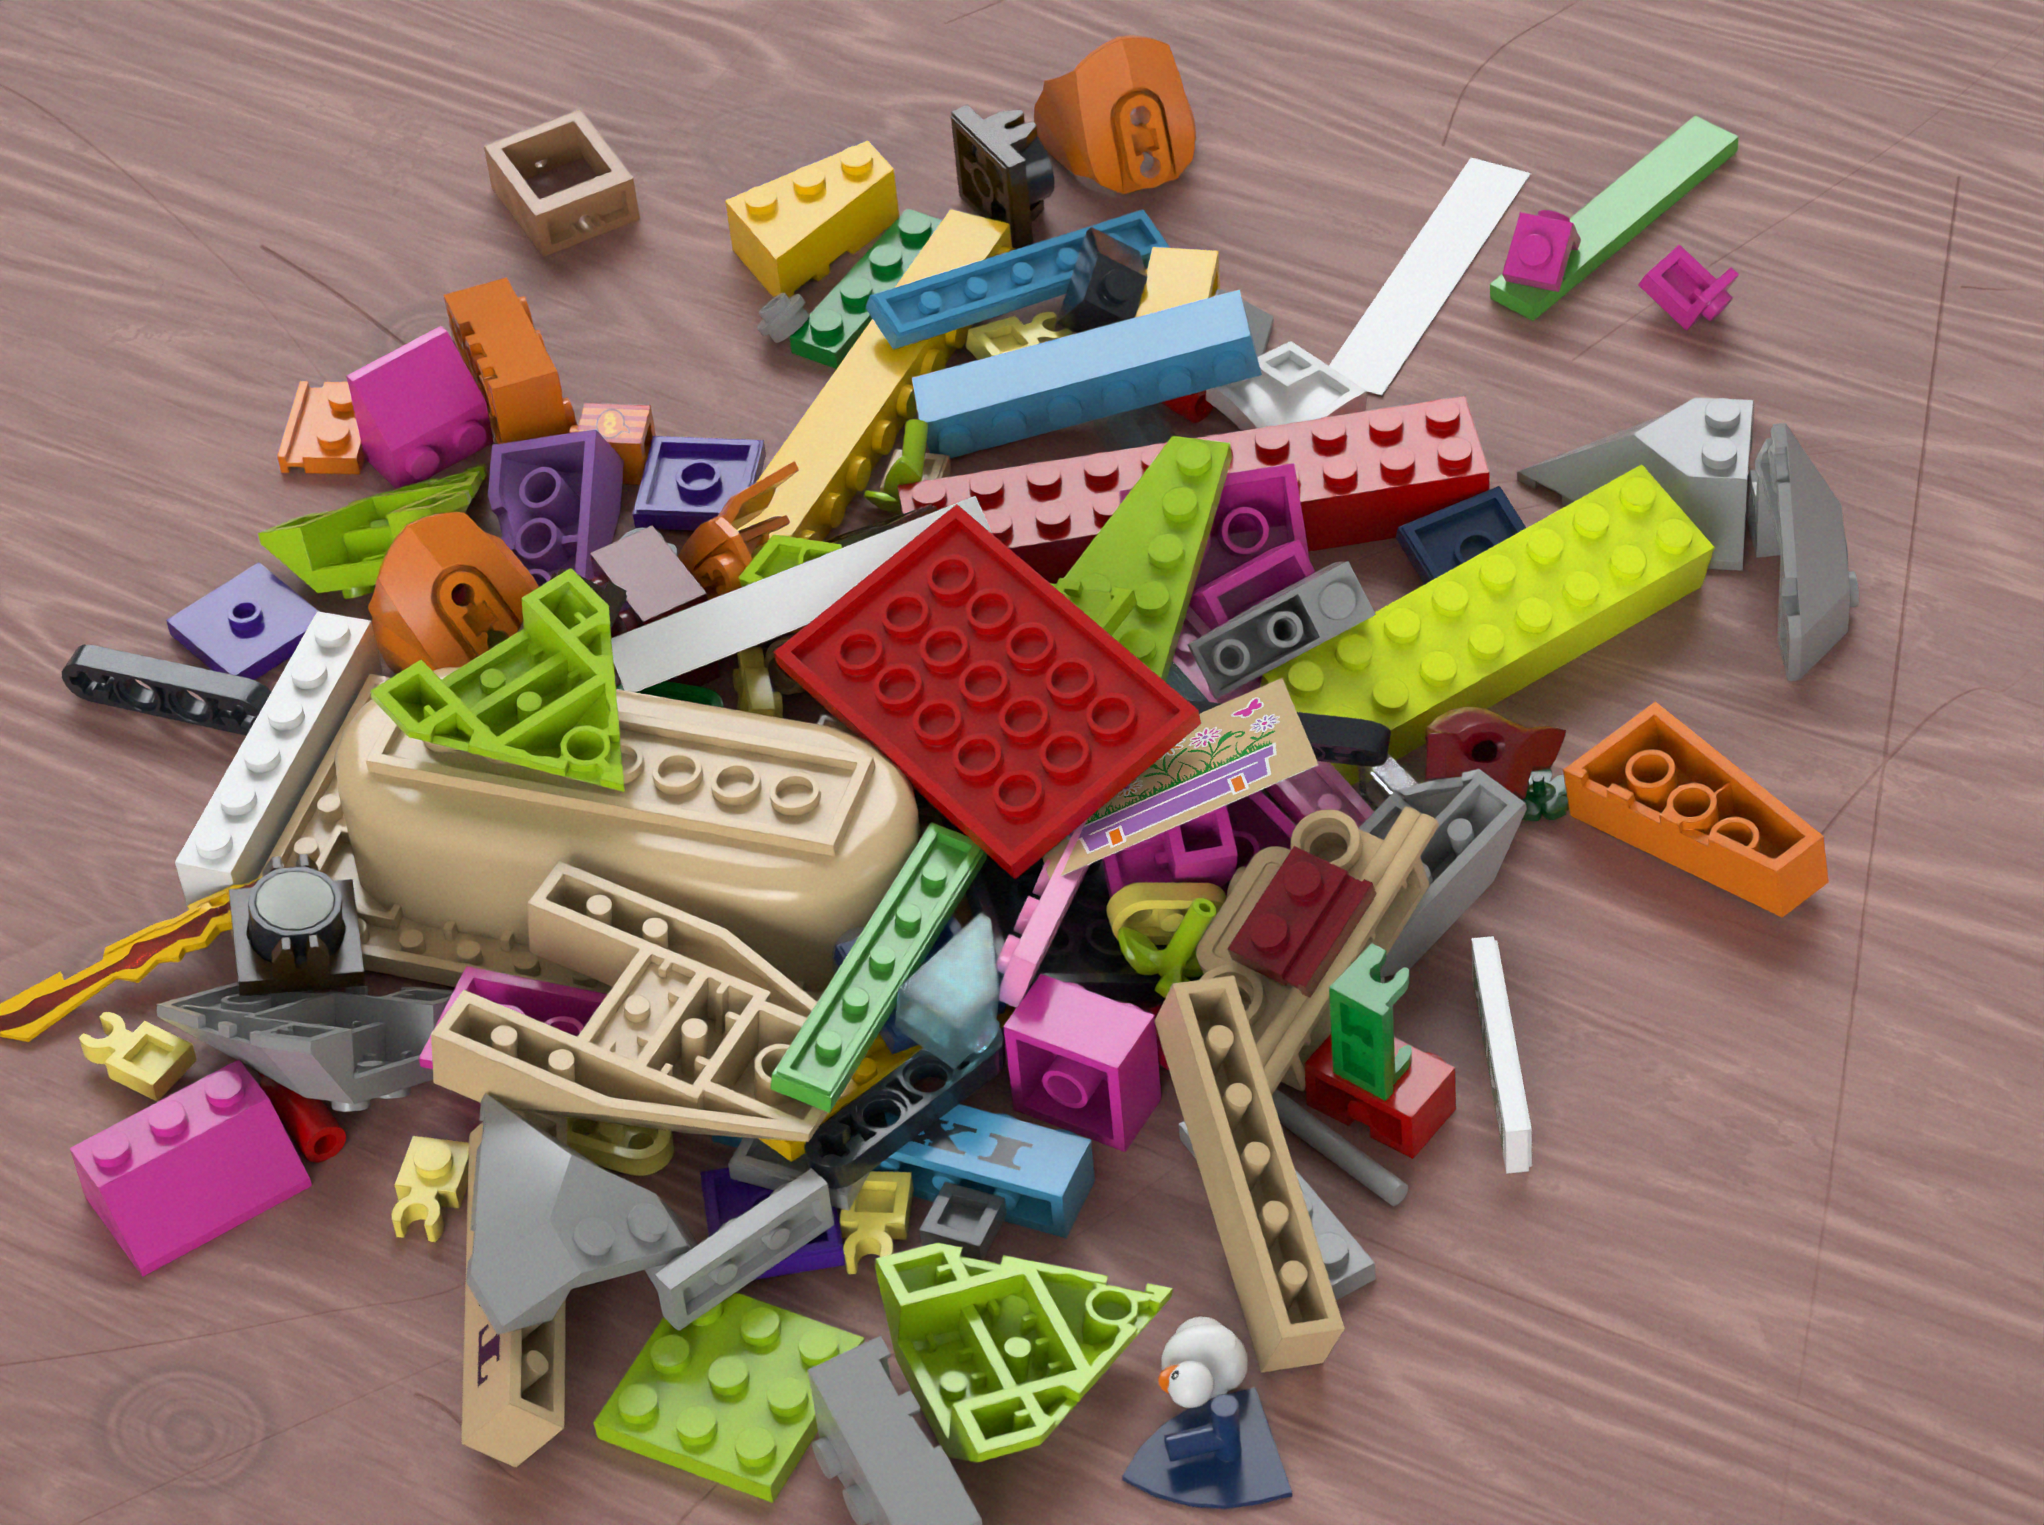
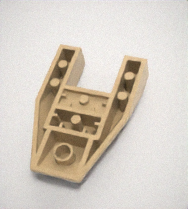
[431,861,868,1142]

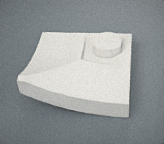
[1206,341,1367,431]

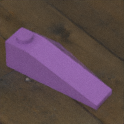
[488,429,624,587]

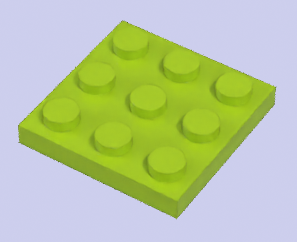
[594,1292,865,1503]

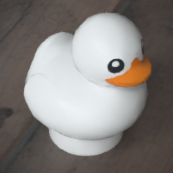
[1158,1317,1248,1408]

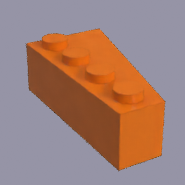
[444,277,577,444]
[1563,701,1829,918]

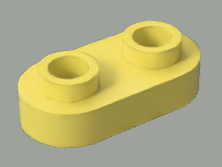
[1106,882,1227,945]
[565,1117,674,1176]

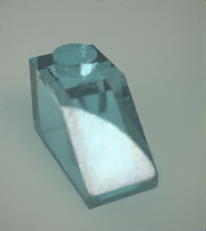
[895,913,1000,1069]

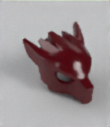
[1424,706,1566,799]

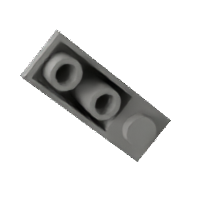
[1188,561,1376,699]

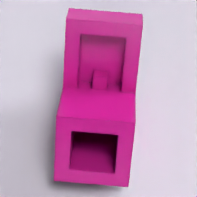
[1102,805,1238,899]

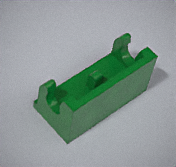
[1329,943,1412,1101]

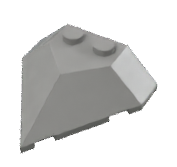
[1517,398,1755,571]
[1746,423,1859,681]
[466,1093,699,1335]

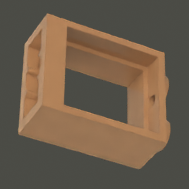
[484,109,640,257]

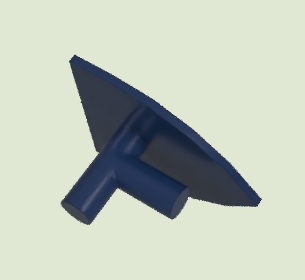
[1122,1387,1292,1509]

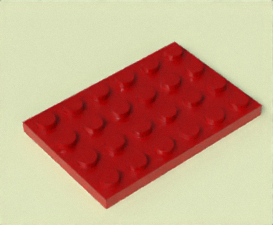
[774,504,1202,879]

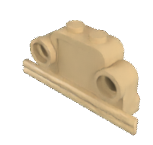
[1195,806,1439,1095]

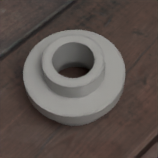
[757,293,809,343]

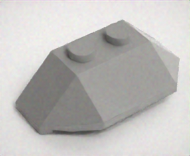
[1358,769,1527,978]

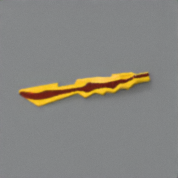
[0,876,262,1042]

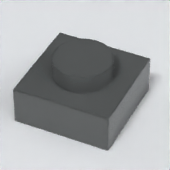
[920,1182,1007,1260]

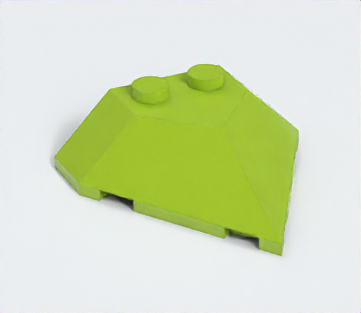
[258,463,488,599]
[370,568,625,792]
[875,1243,1173,1462]

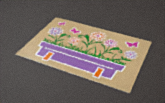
[1042,678,1319,880]

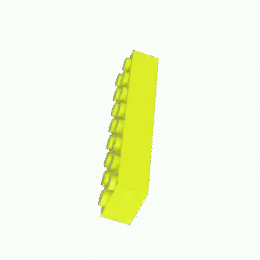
[1260,464,1715,786]

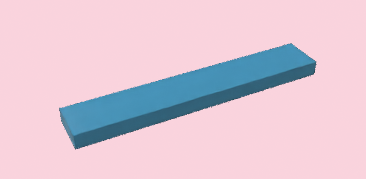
[865,209,1170,350]

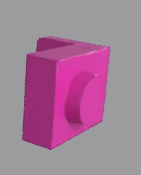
[1502,210,1581,292]
[1638,244,1739,331]

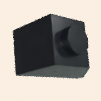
[1056,227,1148,333]

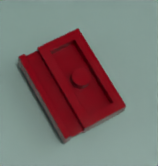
[1227,846,1377,998]

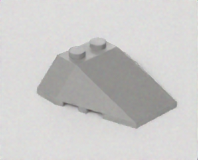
[157,982,453,1111]

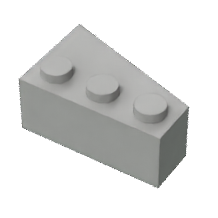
[808,1336,982,1525]

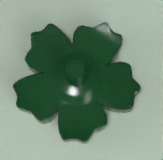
[1521,769,1569,821]

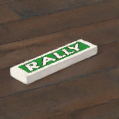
[1472,936,1532,1174]

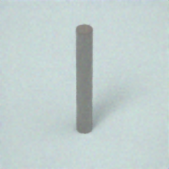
[1272,1089,1408,1206]

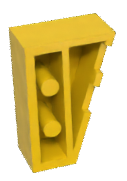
[725,141,899,298]

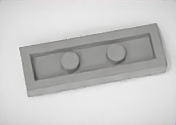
[654,1168,834,1331]

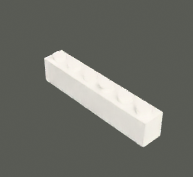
[175,611,383,916]

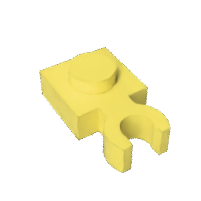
[966,312,1072,360]
[733,647,783,718]
[79,1012,197,1102]
[392,1136,469,1242]
[840,1171,914,1274]

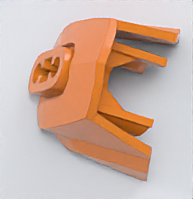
[1034,35,1196,194]
[678,461,805,642]
[368,512,539,674]

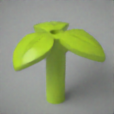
[864,419,928,515]
[1118,898,1217,998]

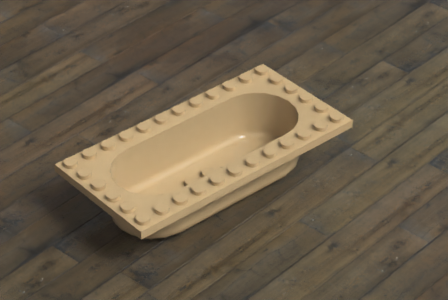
[230,667,983,1078]

